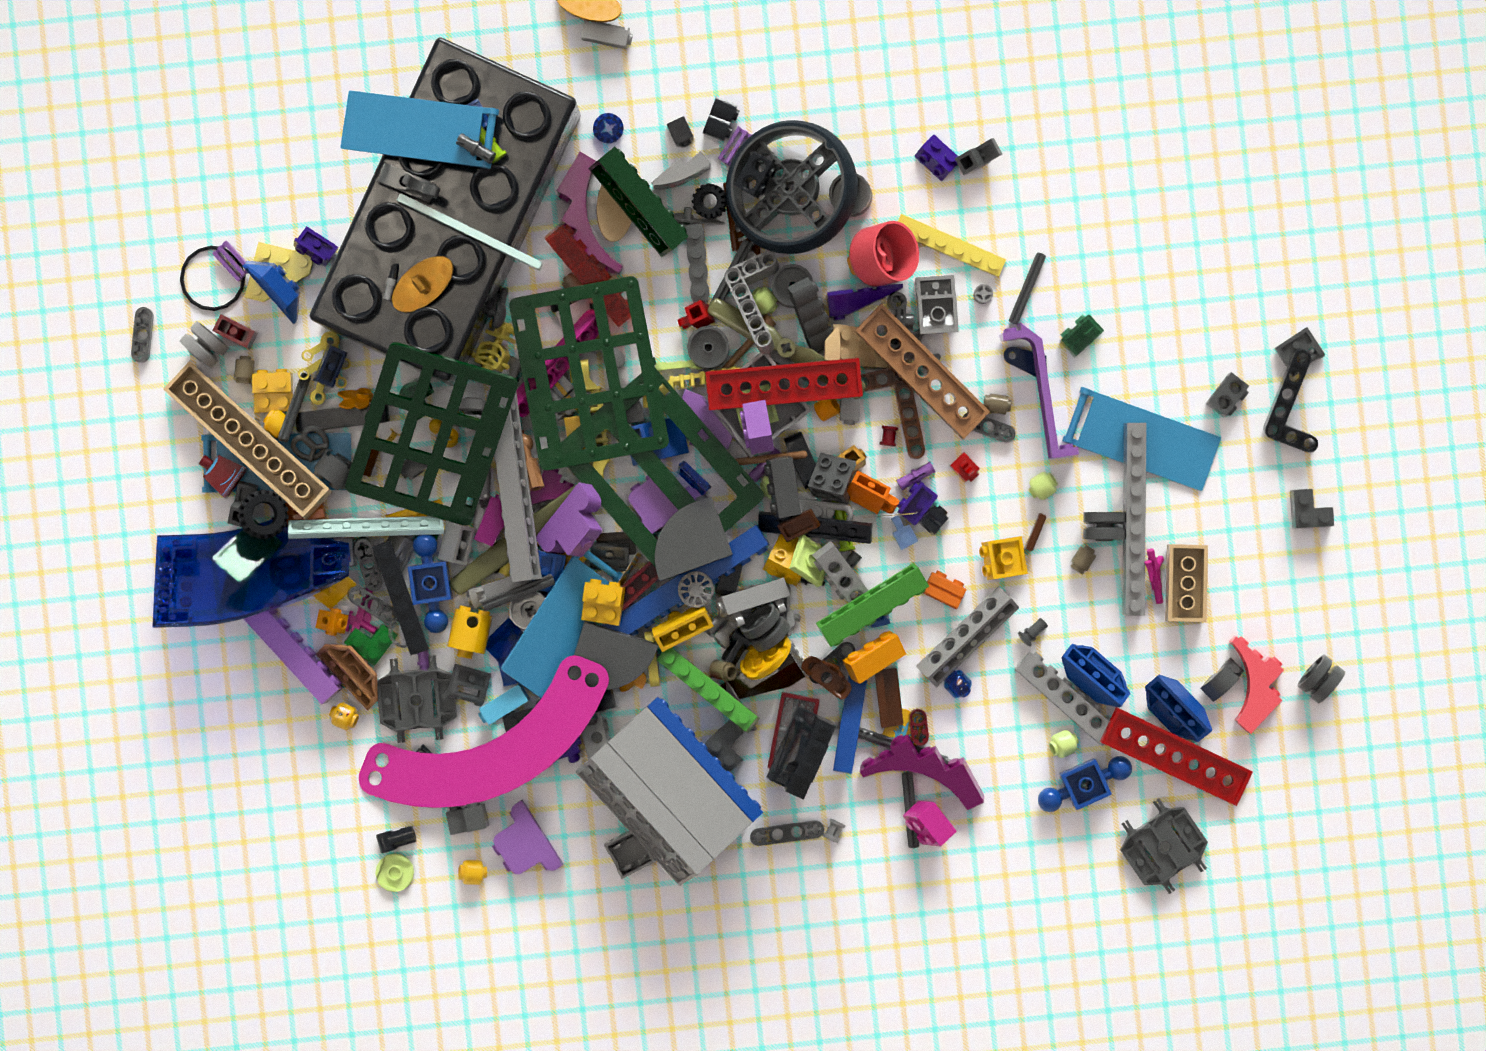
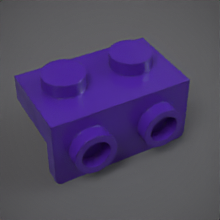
[914,134,958,181]
[293,226,338,267]
[897,482,938,526]

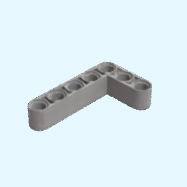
[724,251,779,354]

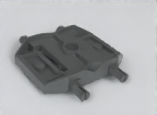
[377,655,457,743]
[1120,798,1208,894]

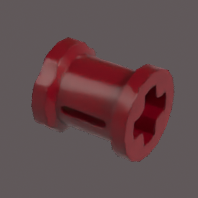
[879,425,898,447]

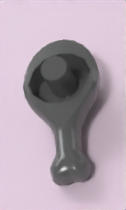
[488,288,508,329]

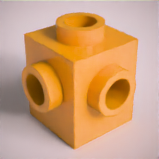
[315,608,349,636]

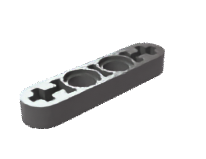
[750,820,824,846]

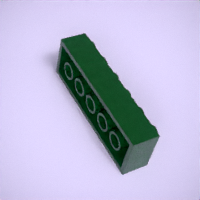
[588,146,689,257]

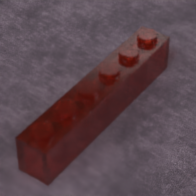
[544,222,631,328]

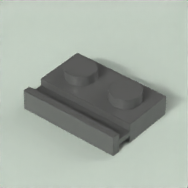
[590,542,629,571]

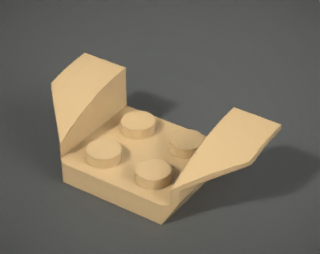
[824,324,890,369]

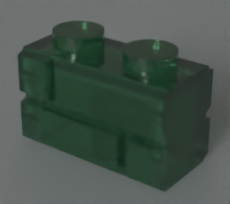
[1059,314,1104,358]

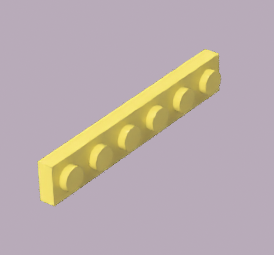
[898,214,1006,277]

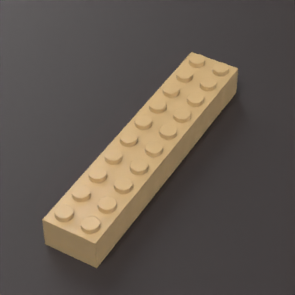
[163,361,333,520]

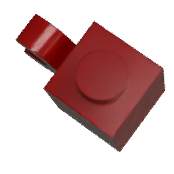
[677,300,716,329]
[949,452,980,482]

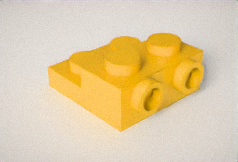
[252,369,293,413]
[979,536,1028,580]
[581,579,626,626]

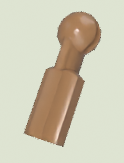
[522,434,545,491]

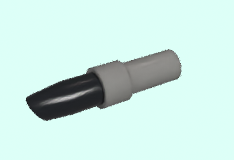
[383,263,399,301]

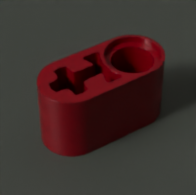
[909,708,929,746]

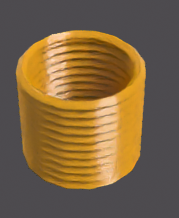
[814,399,840,421]

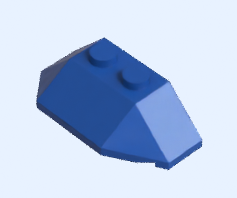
[242,261,300,325]
[1061,644,1131,708]
[1145,674,1212,742]

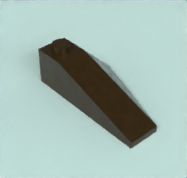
[720,652,805,699]

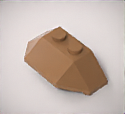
[316,644,378,711]

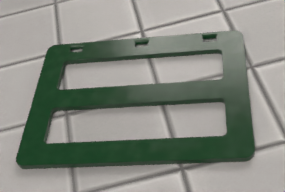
[561,368,764,579]

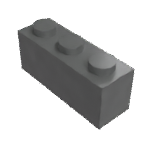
[764,456,801,518]

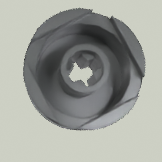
[313,448,352,491]

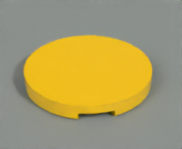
[740,635,791,680]

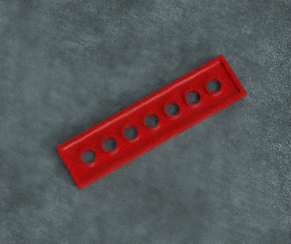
[705,358,863,411]
[1100,707,1253,806]

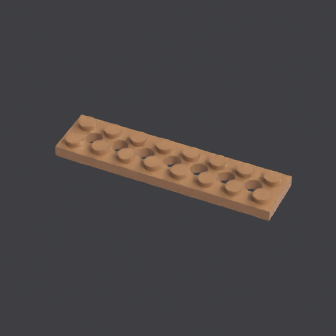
[854,303,990,439]

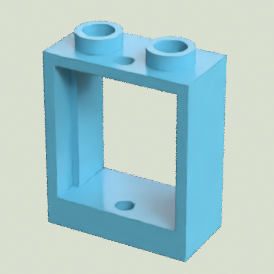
[478,684,531,725]

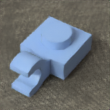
[891,515,918,550]

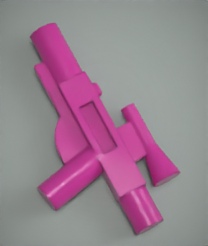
[1144,548,1164,604]
[345,587,377,634]

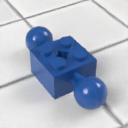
[408,535,453,633]
[1038,756,1132,812]

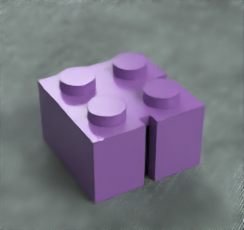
[740,400,774,455]

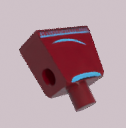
[199,455,248,499]

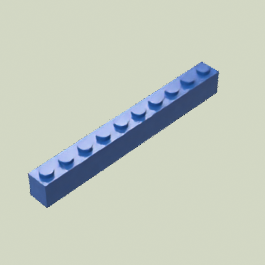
[600,525,770,636]

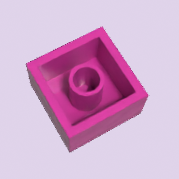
[903,801,957,847]

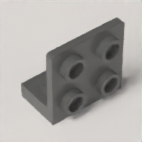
[808,453,856,504]

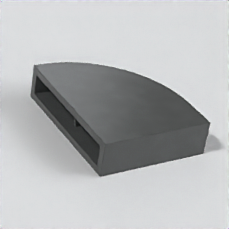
[655,494,733,582]
[568,621,658,690]

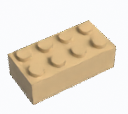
[1165,544,1208,622]

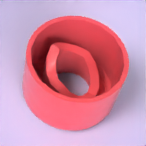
[849,221,919,287]

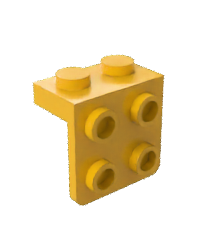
[762,534,801,587]

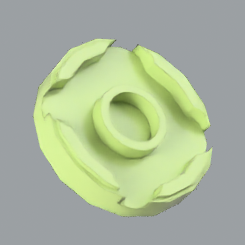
[375,853,414,892]

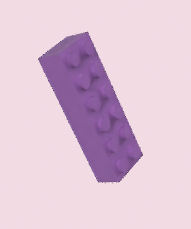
[244,603,343,705]

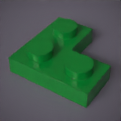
[344,623,398,666]

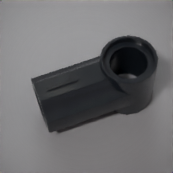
[721,627,750,666]
[376,826,417,853]

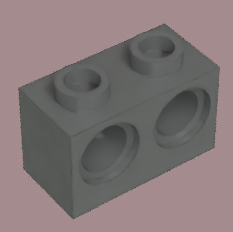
[1205,372,1249,417]

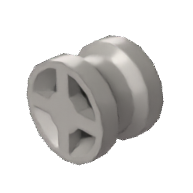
[973,284,993,304]

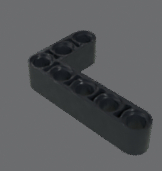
[1263,348,1318,453]

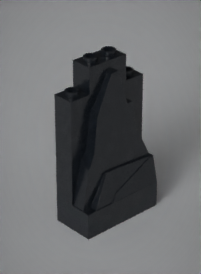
[766,706,836,800]

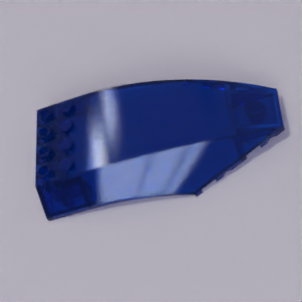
[152,517,349,628]

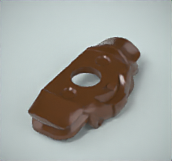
[801,656,852,700]

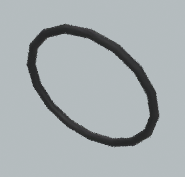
[180,245,245,311]

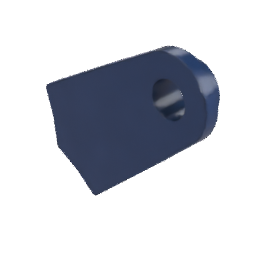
[1003,347,1047,377]

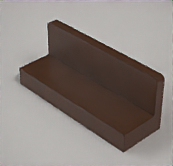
[875,668,904,728]

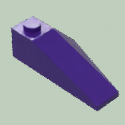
[826,284,903,321]

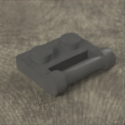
[1274,327,1325,377]
[445,664,491,707]

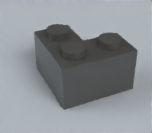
[1290,489,1334,529]
[704,719,744,772]
[446,802,489,835]

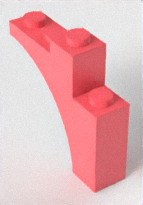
[1229,636,1284,734]

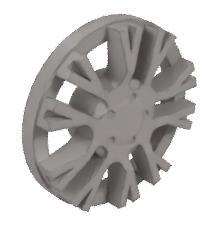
[678,571,714,608]

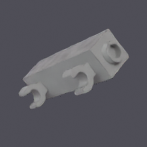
[466,577,532,608]
[716,578,790,628]

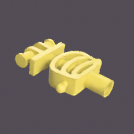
[471,318,520,372]

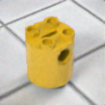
[447,605,493,659]

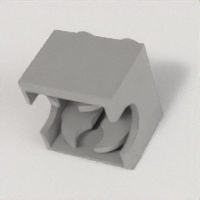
[604,831,656,879]

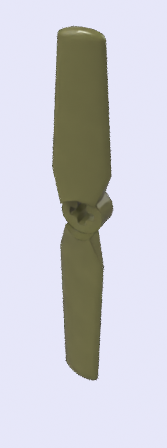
[707,298,866,399]
[450,482,581,595]

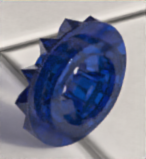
[593,113,624,144]

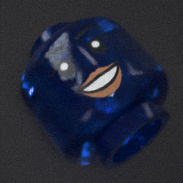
[944,670,972,698]

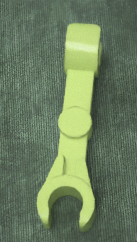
[655,360,702,371]

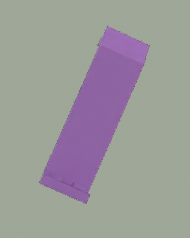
[999,322,1079,459]

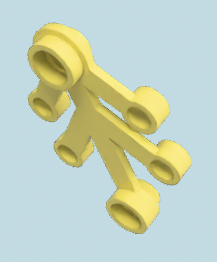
[297,331,351,405]

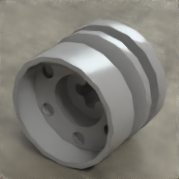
[509,592,546,631]

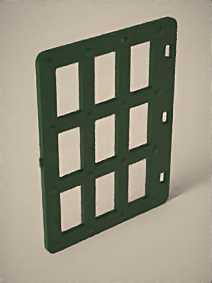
[509,276,669,471]
[345,342,518,526]

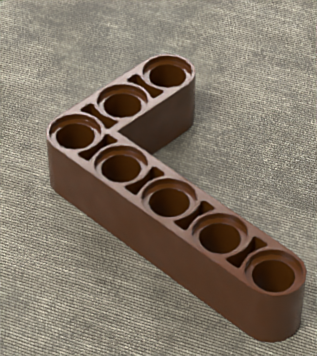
[861,368,925,459]

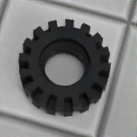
[691,183,728,219]

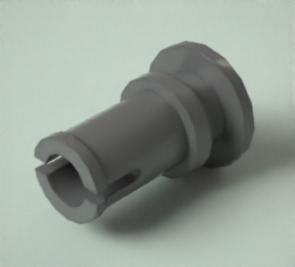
[1018,618,1048,647]

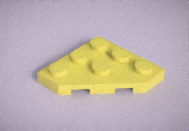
[245,242,313,302]

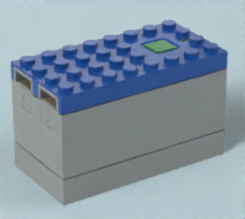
[575,697,763,886]

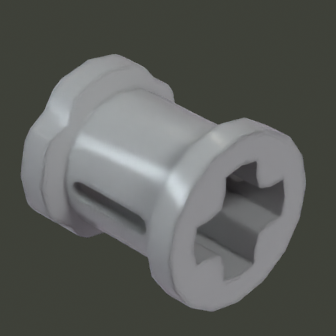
[822,818,846,843]

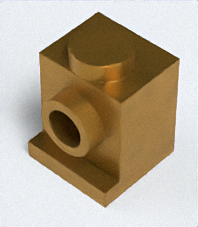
[837,445,867,473]

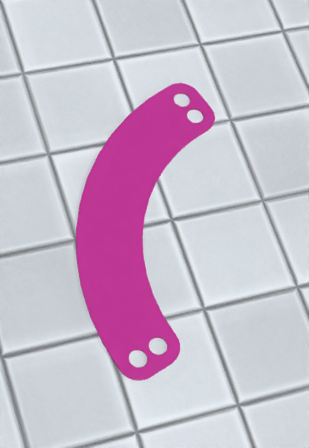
[359,655,609,808]

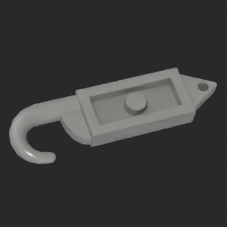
[799,500,854,521]

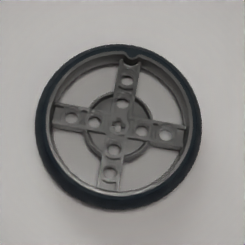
[726,120,858,254]

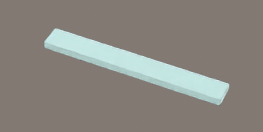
[397,194,543,271]
[288,516,444,539]

